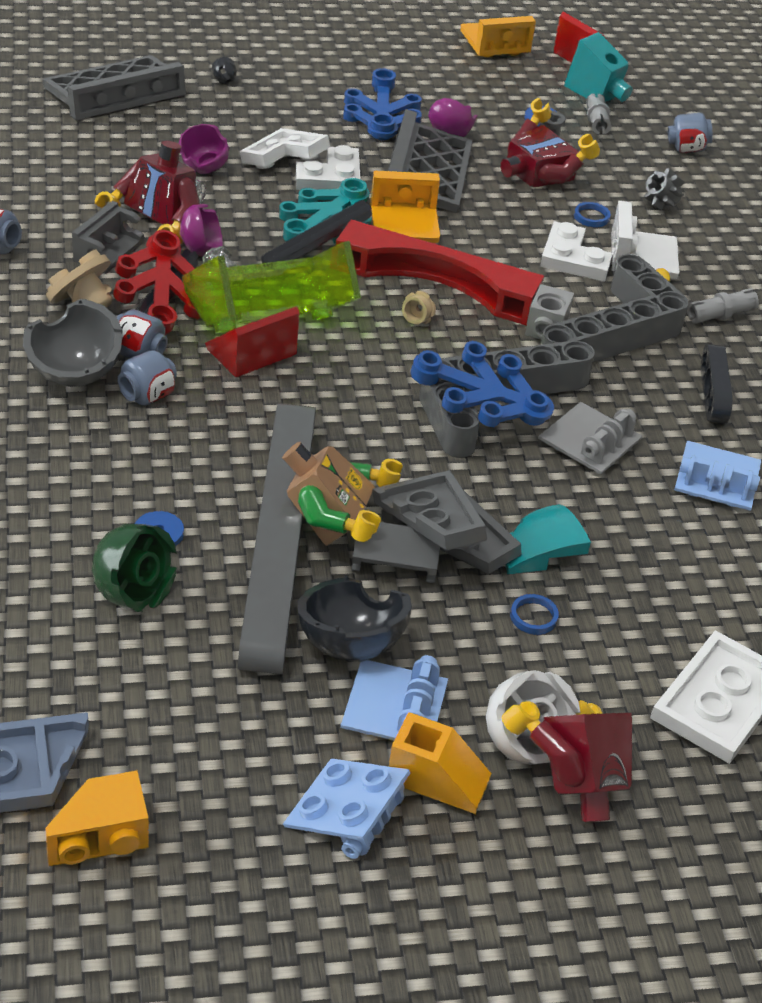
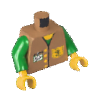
[282,442,403,546]

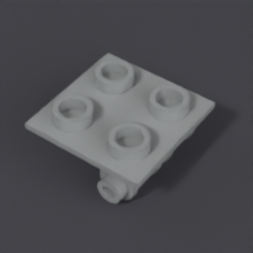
[538,402,643,474]

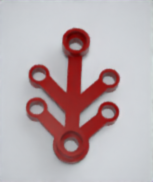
[113,230,208,335]

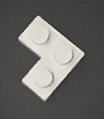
[240,128,330,169]
[296,145,361,190]
[540,221,613,282]

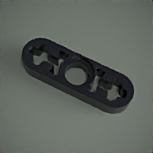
[701,344,733,424]

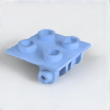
[674,441,761,511]
[340,655,448,740]
[283,759,410,859]

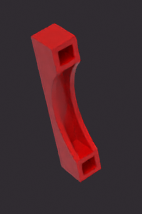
[334,219,544,326]

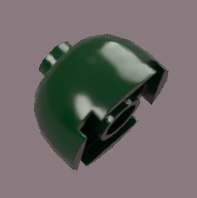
[92,524,177,612]

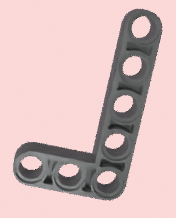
[541,254,689,362]
[419,341,595,458]

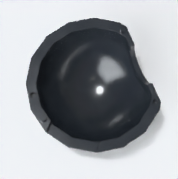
[298,575,412,662]

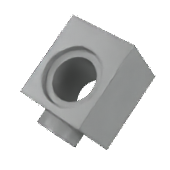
[525,284,574,340]

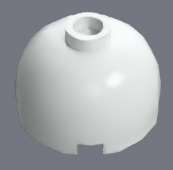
[486,670,580,765]

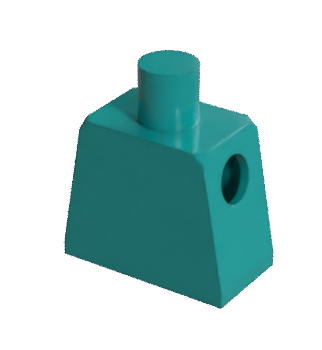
[564,32,633,102]

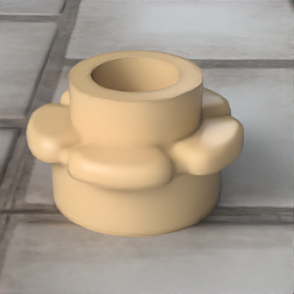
[402,291,436,324]

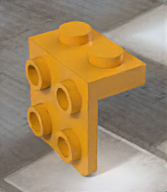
[370,171,440,244]

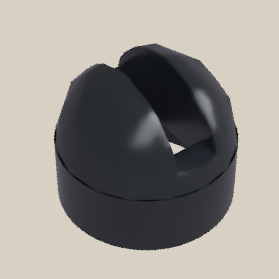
[212,57,237,84]

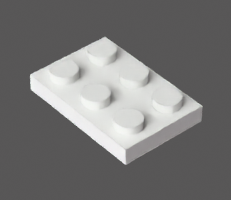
[650,630,762,764]

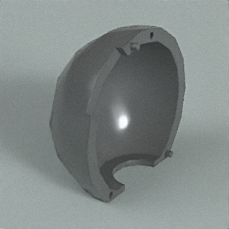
[23,299,123,387]

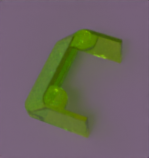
[182,241,361,333]

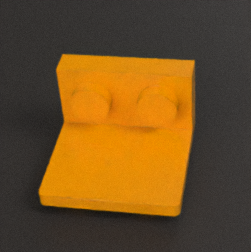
[460,16,536,57]

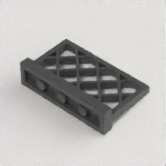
[43,55,186,120]
[388,109,473,213]

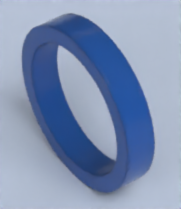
[574,202,611,227]
[510,594,559,635]

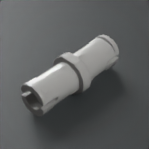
[586,94,611,135]
[687,288,759,324]

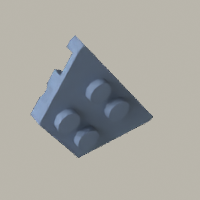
[0,712,89,813]

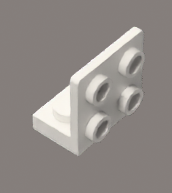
[611,201,679,279]

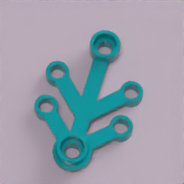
[279,178,372,245]

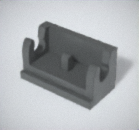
[72,201,144,274]
[352,522,440,583]

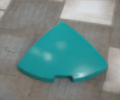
[505,504,591,574]

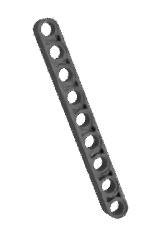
[238,403,316,675]

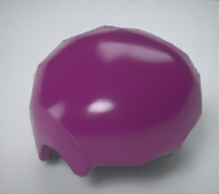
[429,98,478,137]
[178,124,230,174]
[180,204,223,257]

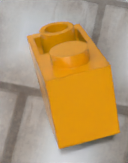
[389,712,492,814]
[45,771,149,866]

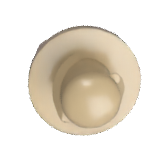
[46,249,113,308]

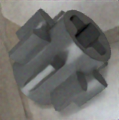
[644,168,685,210]

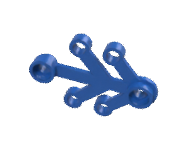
[343,68,422,140]
[410,341,554,427]

